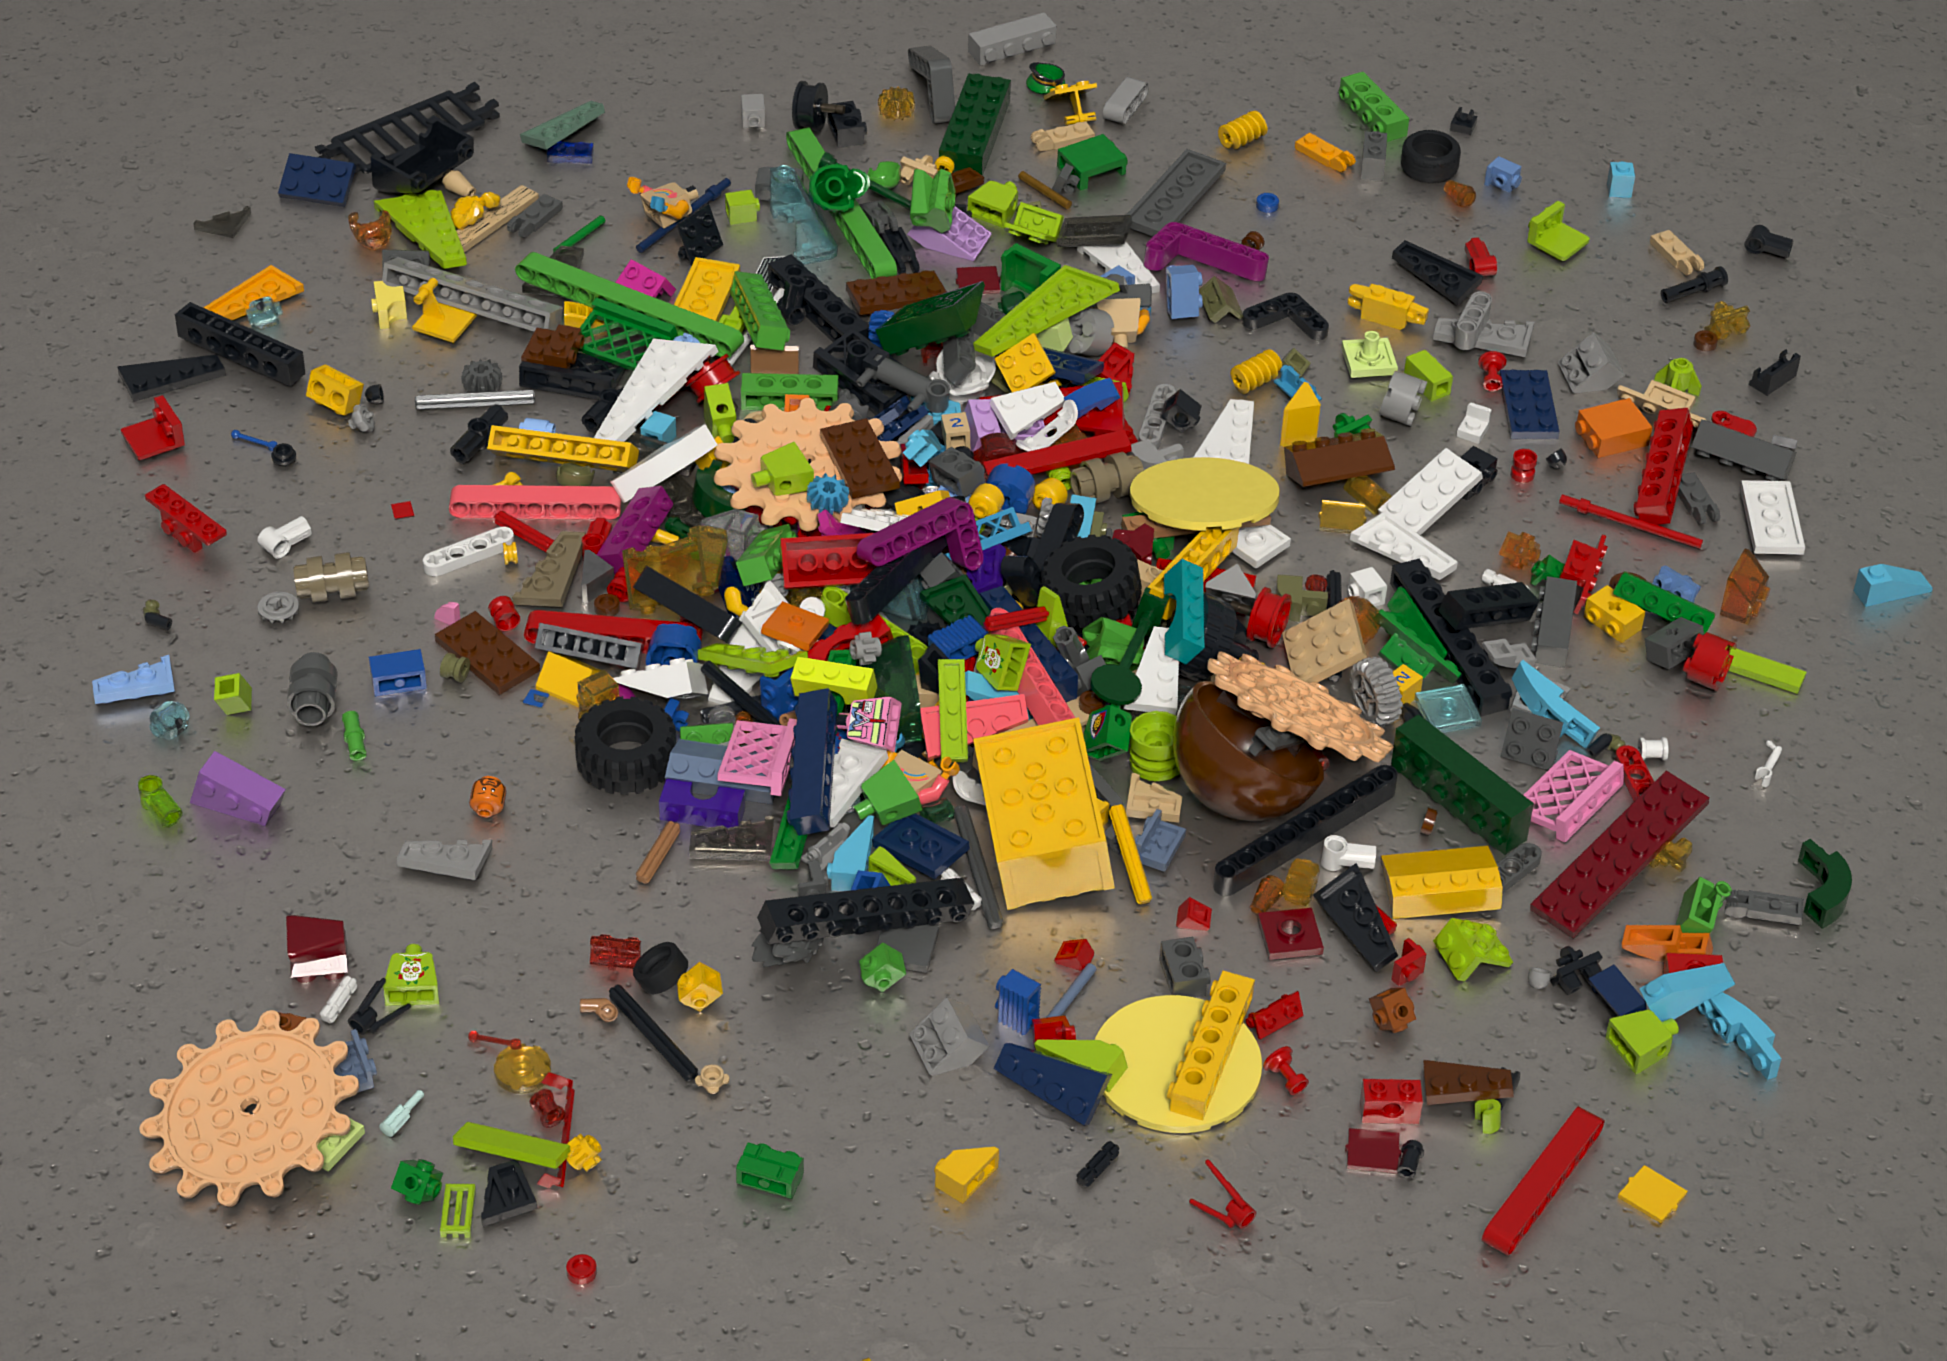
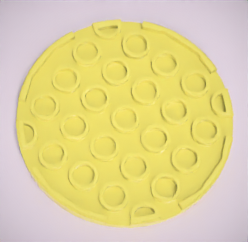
[1130,457,1280,531]
[1095,995,1262,1133]

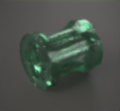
[919,797,955,824]

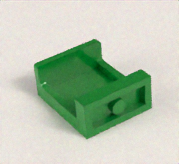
[1057,134,1128,191]
[1000,243,1061,294]

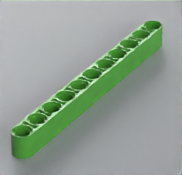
[786,127,897,279]
[515,252,744,358]

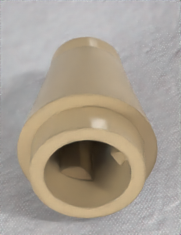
[442,170,476,197]

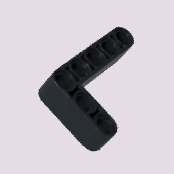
[1001,503,1084,608]

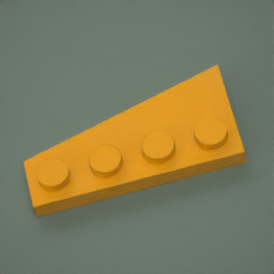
[203,265,304,320]

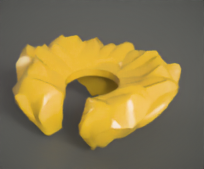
[450,192,501,230]

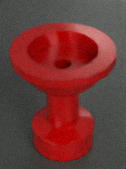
[1478,351,1507,392]
[1263,1046,1309,1095]

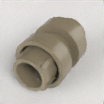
[1070,452,1144,504]
[293,552,369,603]

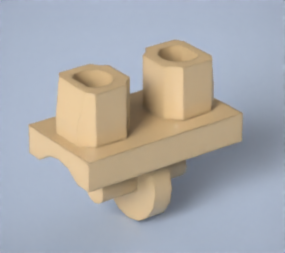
[900,155,938,185]

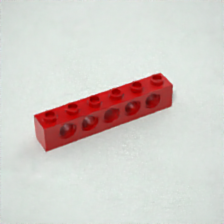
[1634,408,1694,525]

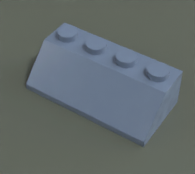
[665,739,775,805]

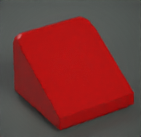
[1176,897,1212,931]
[1054,939,1094,971]

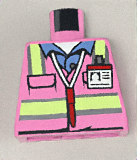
[836,697,902,752]

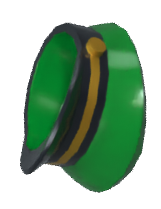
[1026,62,1066,94]

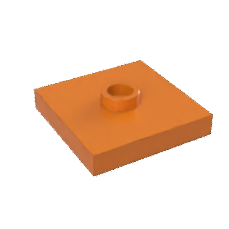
[761,601,830,651]

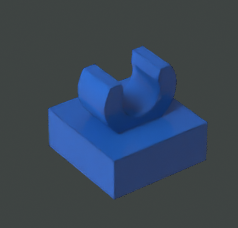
[664,698,689,732]

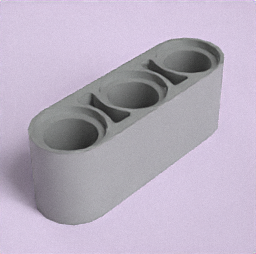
[1103,77,1149,125]
[1454,291,1492,350]

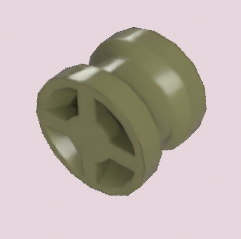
[440,652,470,683]

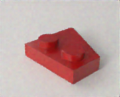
[1096,342,1135,395]

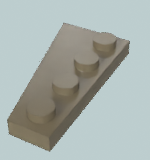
[512,531,586,607]

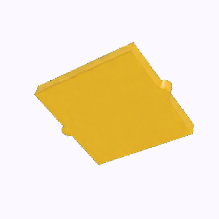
[1618,1165,1688,1224]

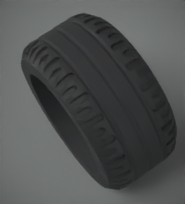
[1401,130,1461,183]

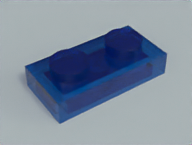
[547,141,594,164]

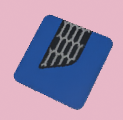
[523,689,549,708]

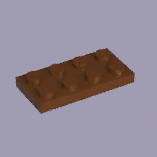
[846,270,947,315]
[820,418,900,499]
[435,611,540,695]

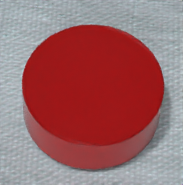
[566,1254,597,1285]

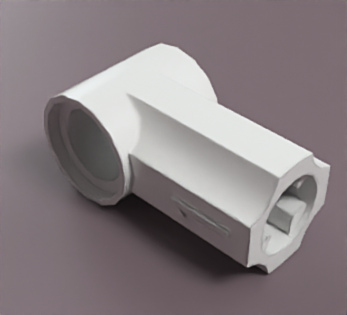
[258,516,312,559]
[1320,835,1376,871]

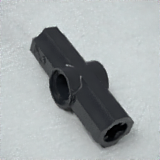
[450,404,508,464]

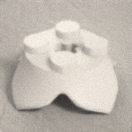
[929,349,996,405]

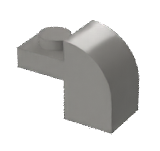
[1127,439,1184,470]

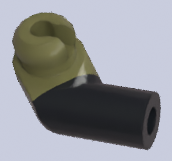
[143,599,172,630]
[1586,733,1626,758]

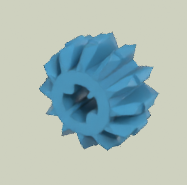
[806,473,849,515]

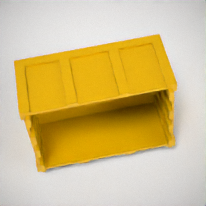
[973,717,1115,910]

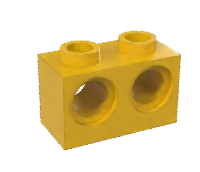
[306,364,364,416]

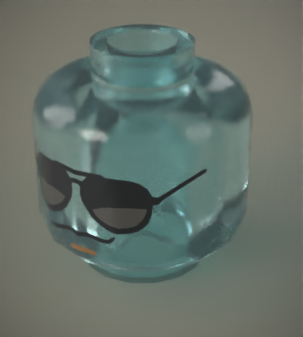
[246,296,283,330]
[149,701,190,740]

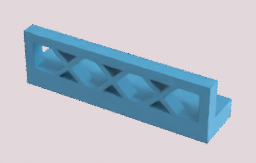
[936,507,1032,562]

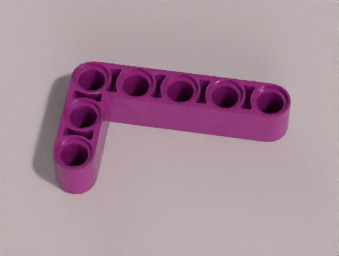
[1143,222,1269,281]
[857,497,984,570]

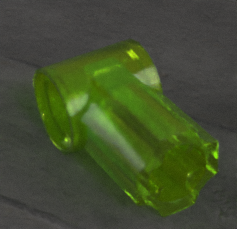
[138,775,183,827]

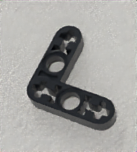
[1242,292,1329,340]

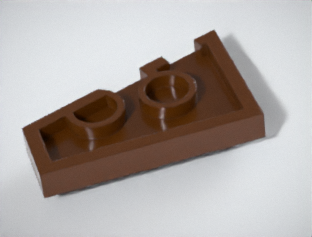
[1423,1060,1514,1105]

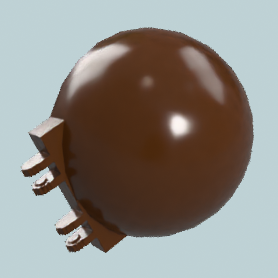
[1173,681,1324,821]

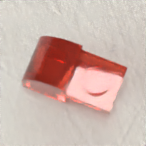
[973,432,1024,467]

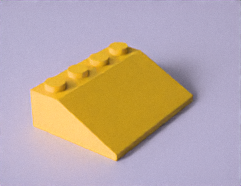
[1381,846,1503,919]

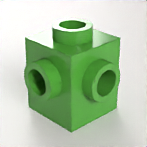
[859,942,906,992]

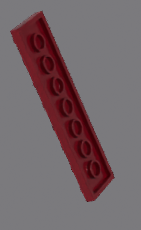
[1530,770,1710,939]

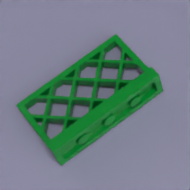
[579,297,678,371]

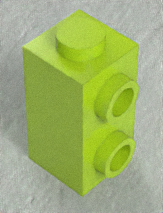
[1404,350,1453,402]

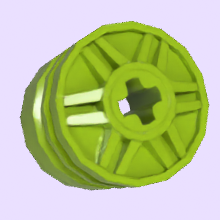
[1129,711,1180,781]

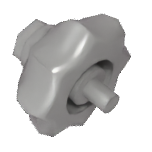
[348,405,375,433]

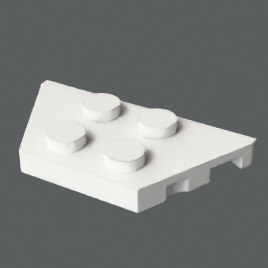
[742,581,818,655]

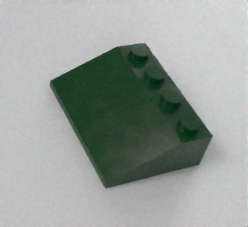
[875,281,985,356]

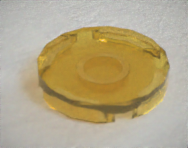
[494,1044,551,1094]

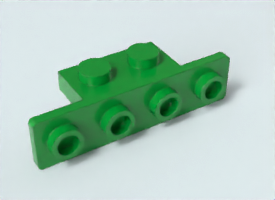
[1613,571,1715,634]
[1385,587,1447,671]
[1373,609,1461,684]

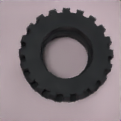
[1041,534,1142,629]
[574,696,676,795]

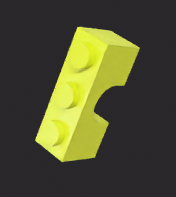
[790,657,877,705]

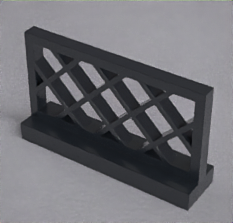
[813,328,908,415]
[519,352,626,400]

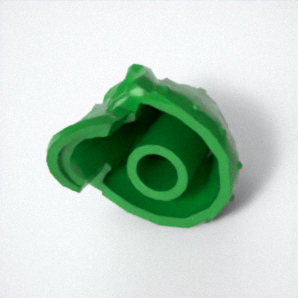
[809,163,870,213]

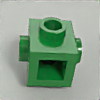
[391,1159,443,1205]

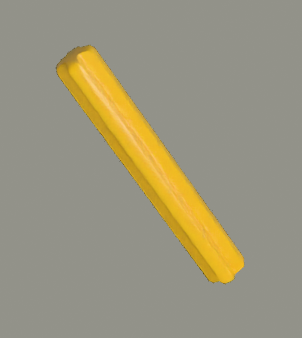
[1109,804,1152,905]

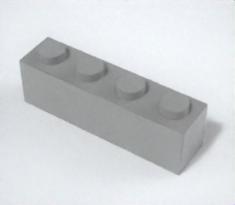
[968,12,1057,65]

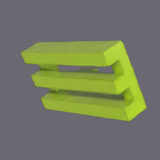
[440,1184,476,1238]

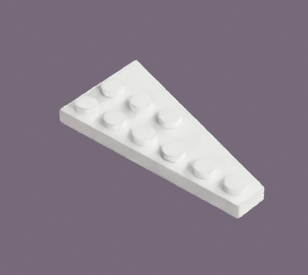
[594,339,718,442]
[1193,399,1254,464]

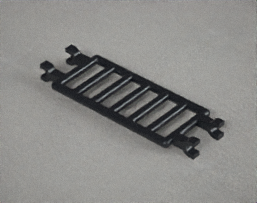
[315,82,500,174]

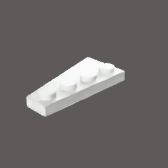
[1077,240,1160,294]

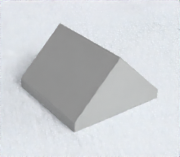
[1205,564,1257,607]

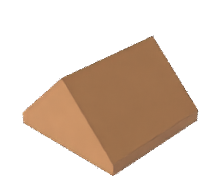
[750,345,800,374]

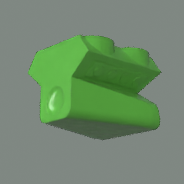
[910,169,956,233]
[1082,617,1144,671]

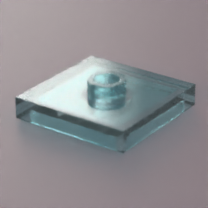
[1415,684,1482,733]

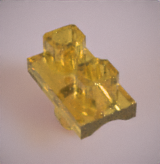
[1704,301,1750,341]
[1648,838,1692,872]

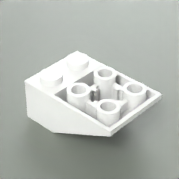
[613,658,708,700]

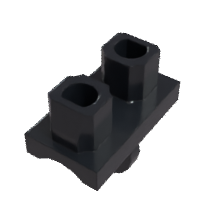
[1550,946,1603,995]

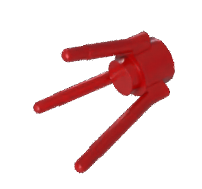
[1189,1159,1257,1229]

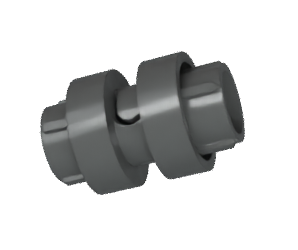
[287,652,338,726]

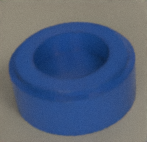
[1256,193,1279,213]

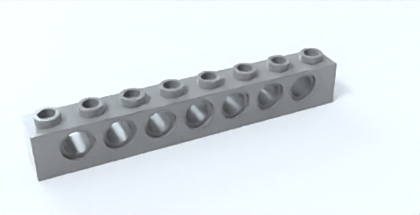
[382,257,563,332]

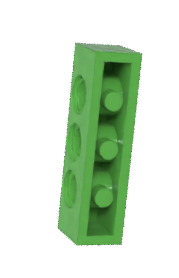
[1338,72,1409,142]
[741,373,838,411]
[736,524,796,586]

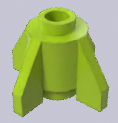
[1654,358,1702,396]

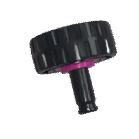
[1166,592,1259,681]

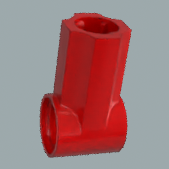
[1464,237,1497,277]
[582,517,612,562]

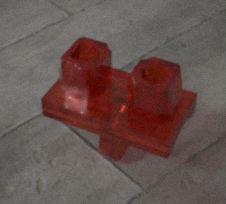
[590,934,641,971]

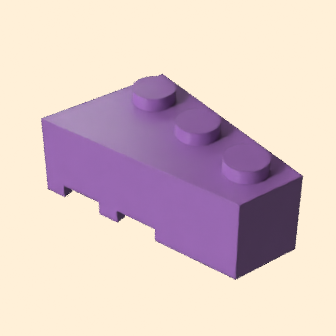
[190,751,286,826]

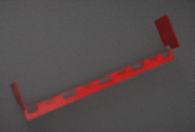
[537,1072,575,1188]

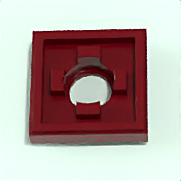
[1258,907,1324,960]

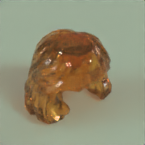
[348,210,392,250]
[1337,596,1381,645]

